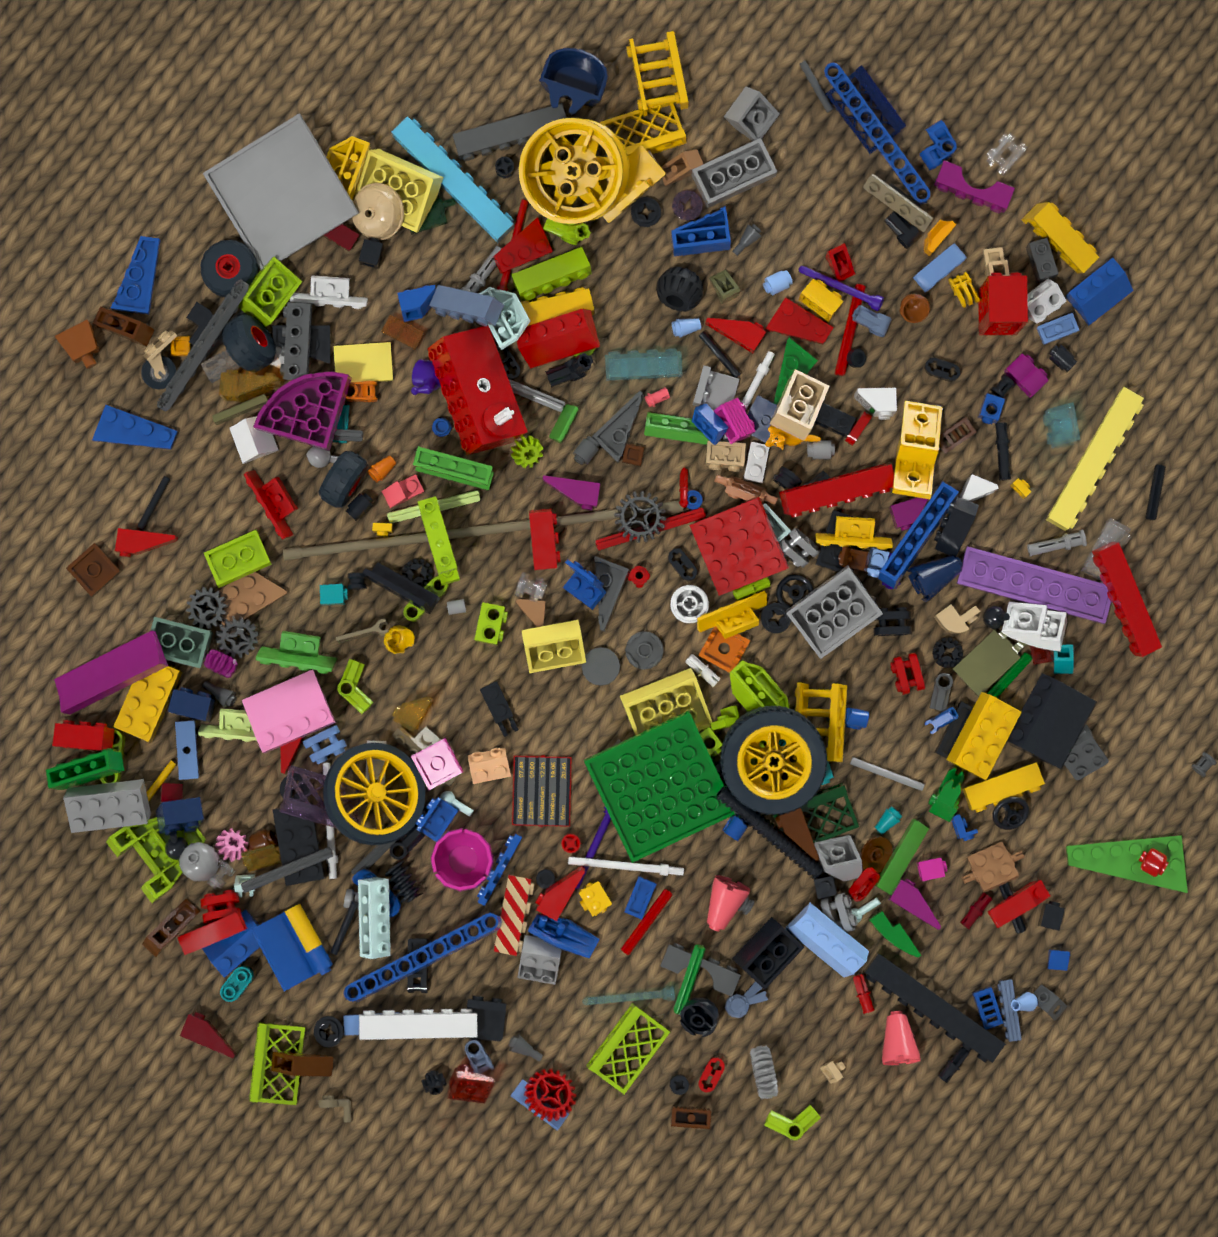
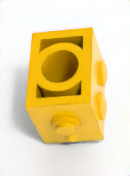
[579,881,612,916]

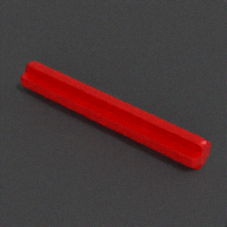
[621,889,673,955]

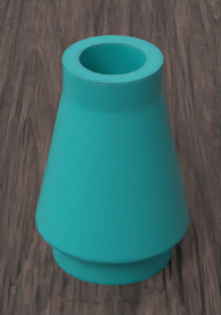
[875,806,903,835]

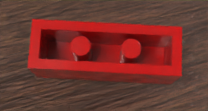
[529,508,561,570]
[52,720,115,751]

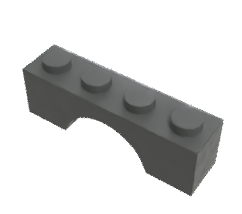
[660,943,741,997]

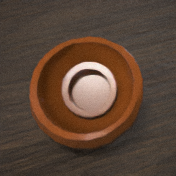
[900,294,930,323]

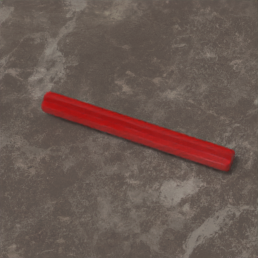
[835,284,865,376]

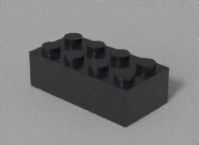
[272,802,326,886]

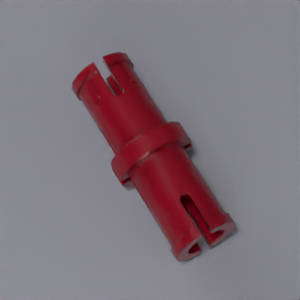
[960,892,993,930]

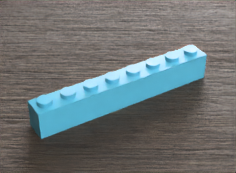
[391,116,514,243]

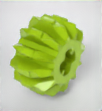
[511,435,543,468]

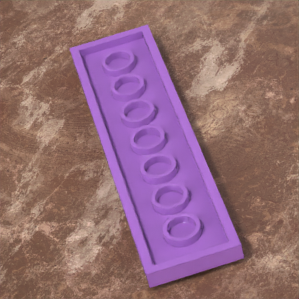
[956,546,1111,624]

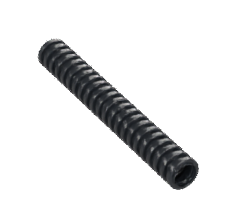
[716,785,824,879]

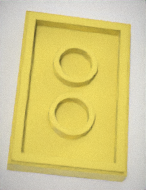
[334,342,393,382]

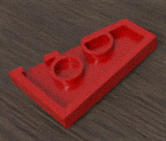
[493,217,553,274]
[765,297,834,345]

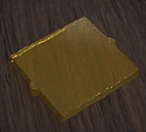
[241,844,281,872]

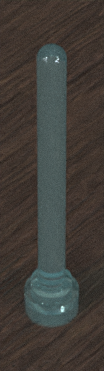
[582,985,675,1005]

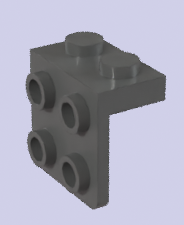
[1065,724,1109,780]

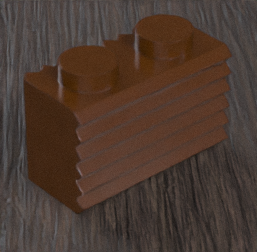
[671,1105,711,1129]

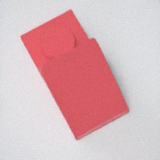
[382,474,424,509]

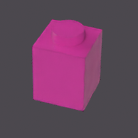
[916,857,947,881]

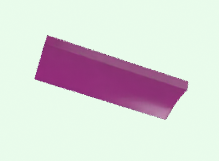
[54,630,168,715]

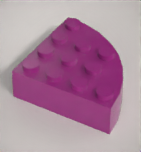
[253,372,352,451]

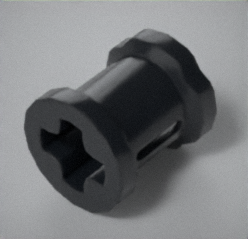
[990,375,1016,398]

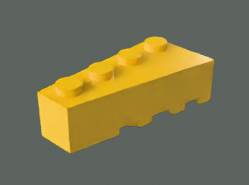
[1021,202,1099,274]

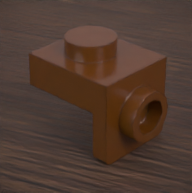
[838,546,871,572]

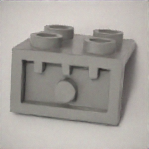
[693,366,739,411]

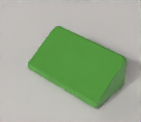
[549,404,579,444]

